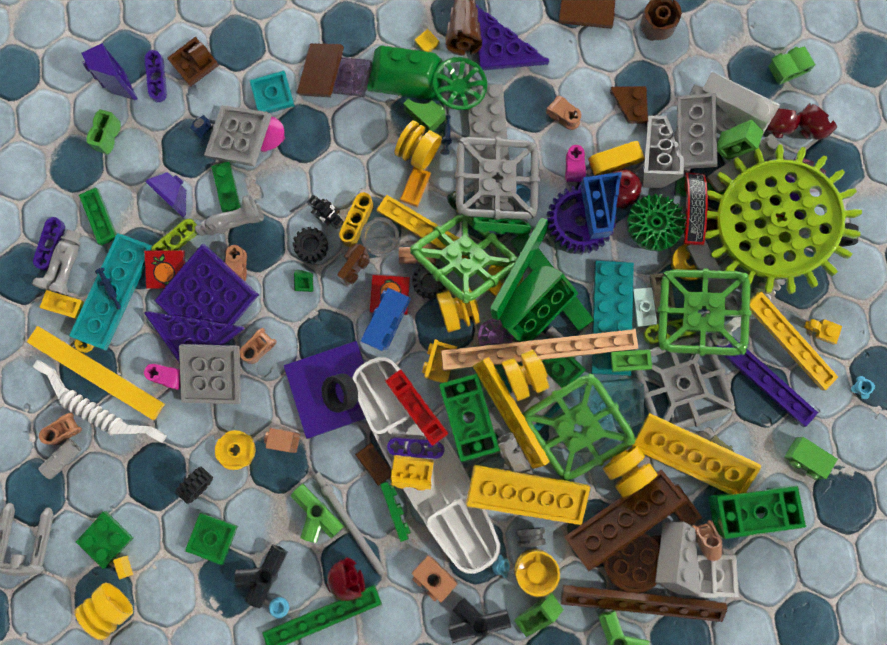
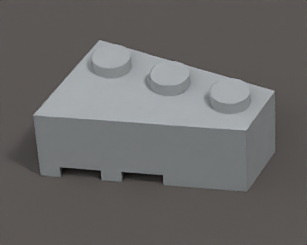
[656,522,700,596]

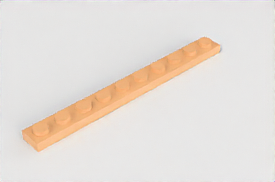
[441,329,638,371]

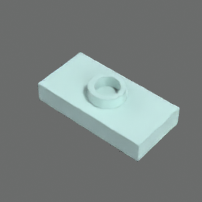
[633,287,657,328]

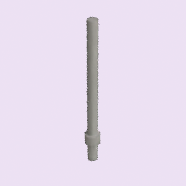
[313,472,386,576]

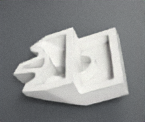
[696,554,739,598]

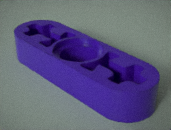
[145,50,167,103]
[33,217,65,271]
[387,437,444,459]

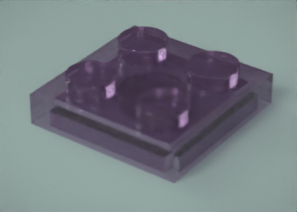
[332,57,373,97]

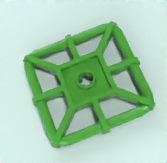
[410,214,518,303]
[658,268,752,356]
[522,374,636,481]

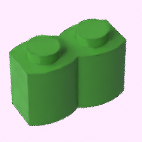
[768,46,816,85]
[87,109,121,154]

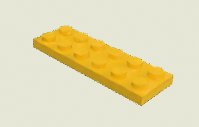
[632,413,761,494]
[466,465,591,525]

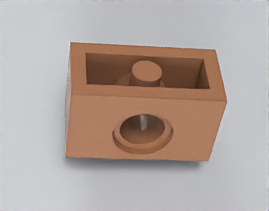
[412,554,458,602]

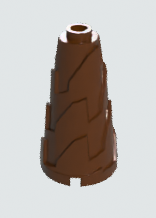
[445,0,482,56]

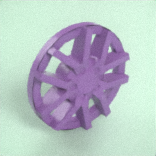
[478,319,514,346]

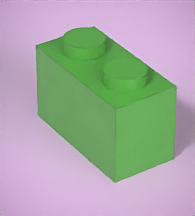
[717,120,764,160]
[784,437,838,480]

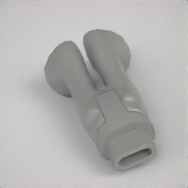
[195,195,264,236]
[32,230,81,296]

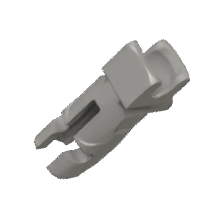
[496,433,534,475]

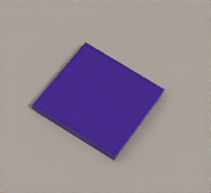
[154,244,259,325]
[283,341,366,439]

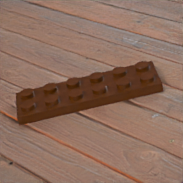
[565,469,687,572]

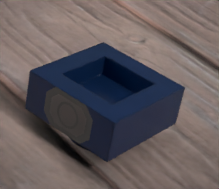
[190,115,213,138]

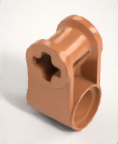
[546,96,581,130]
[225,245,247,281]
[240,328,277,364]
[39,413,82,445]
[691,520,722,561]

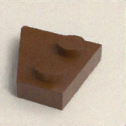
[610,86,648,124]

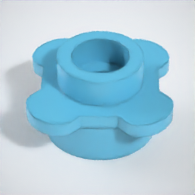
[851,376,875,399]
[492,555,510,578]

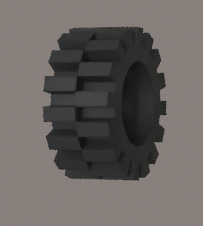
[293,227,329,263]
[412,264,446,300]
[175,466,213,504]

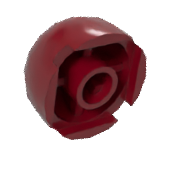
[798,103,838,140]
[765,108,802,139]
[613,169,642,208]
[327,558,365,601]

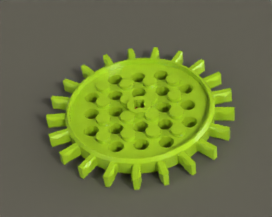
[705,144,862,294]

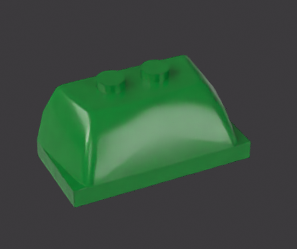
[367,46,445,101]
[499,266,579,342]

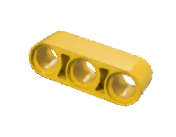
[588,141,645,176]
[339,192,373,247]

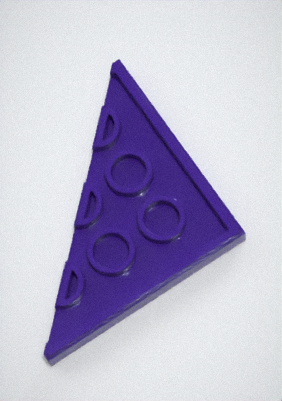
[476,4,549,70]
[144,311,245,363]

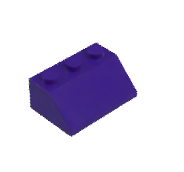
[81,43,138,100]

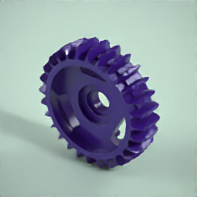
[546,185,616,255]

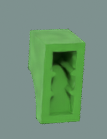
[403,98,446,132]
[514,593,564,637]

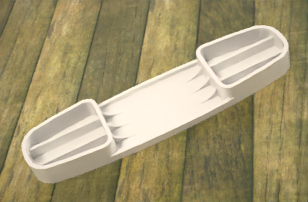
[353,357,500,574]

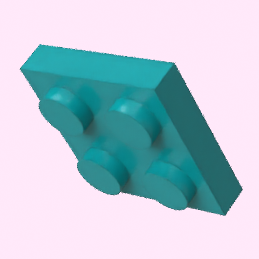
[250,70,295,113]

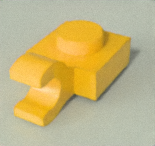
[804,319,842,345]

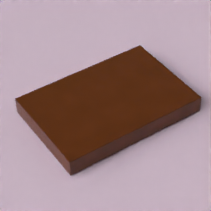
[559,0,616,29]
[297,43,344,98]

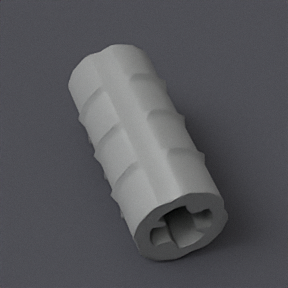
[38,439,82,479]

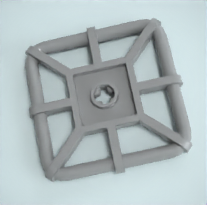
[454,137,540,220]
[634,334,735,429]

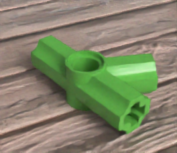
[290,484,344,543]
[598,610,650,645]

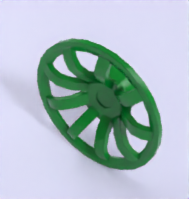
[433,57,488,110]

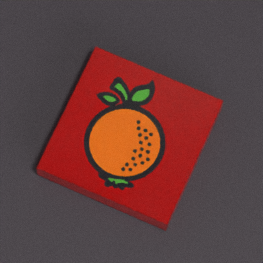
[144,250,185,289]
[369,275,410,315]

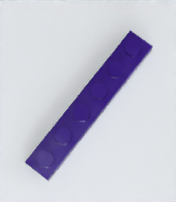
[715,336,819,427]

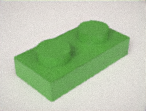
[610,350,652,372]

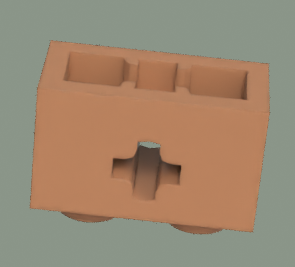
[264,428,300,453]

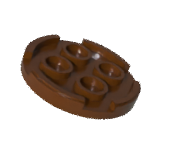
[604,533,660,593]

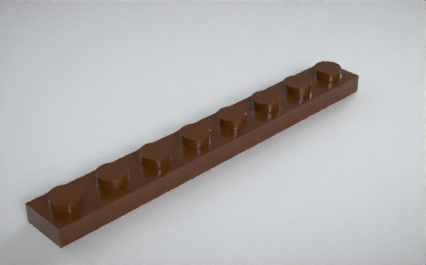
[561,585,728,622]

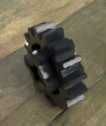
[307,195,344,229]

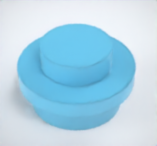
[269,597,289,618]

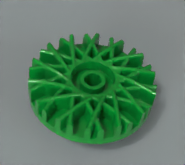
[627,194,686,251]

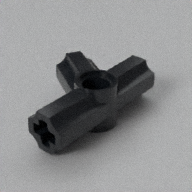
[234,544,288,609]
[448,597,512,643]

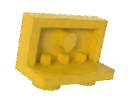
[422,339,457,383]
[390,455,434,491]

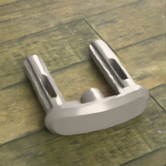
[0,503,54,576]

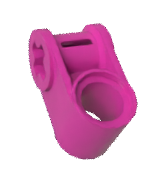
[565,145,586,182]
[144,364,181,390]

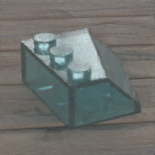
[579,378,644,444]

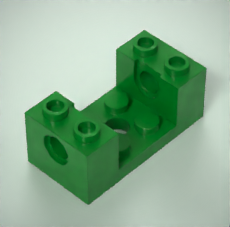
[439,374,500,462]
[708,485,807,539]

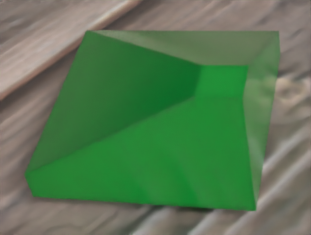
[294,269,314,292]

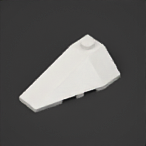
[703,72,780,136]

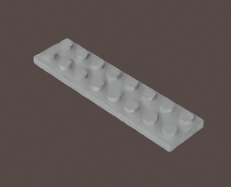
[467,84,514,211]

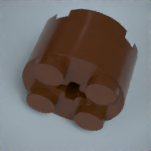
[640,0,682,41]

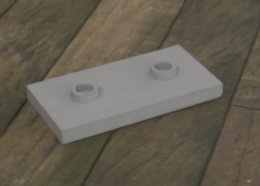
[677,93,717,169]
[489,374,562,442]

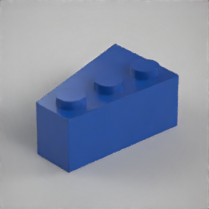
[580,172,622,240]
[361,288,411,351]

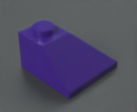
[145,172,186,218]

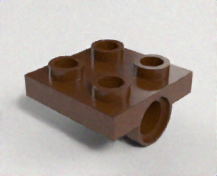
[167,36,219,87]
[337,243,370,287]

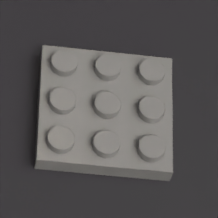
[204,105,272,167]
[179,344,241,404]

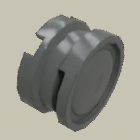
[516,527,546,547]

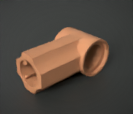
[399,244,436,266]

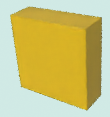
[414,29,440,52]
[113,556,134,579]

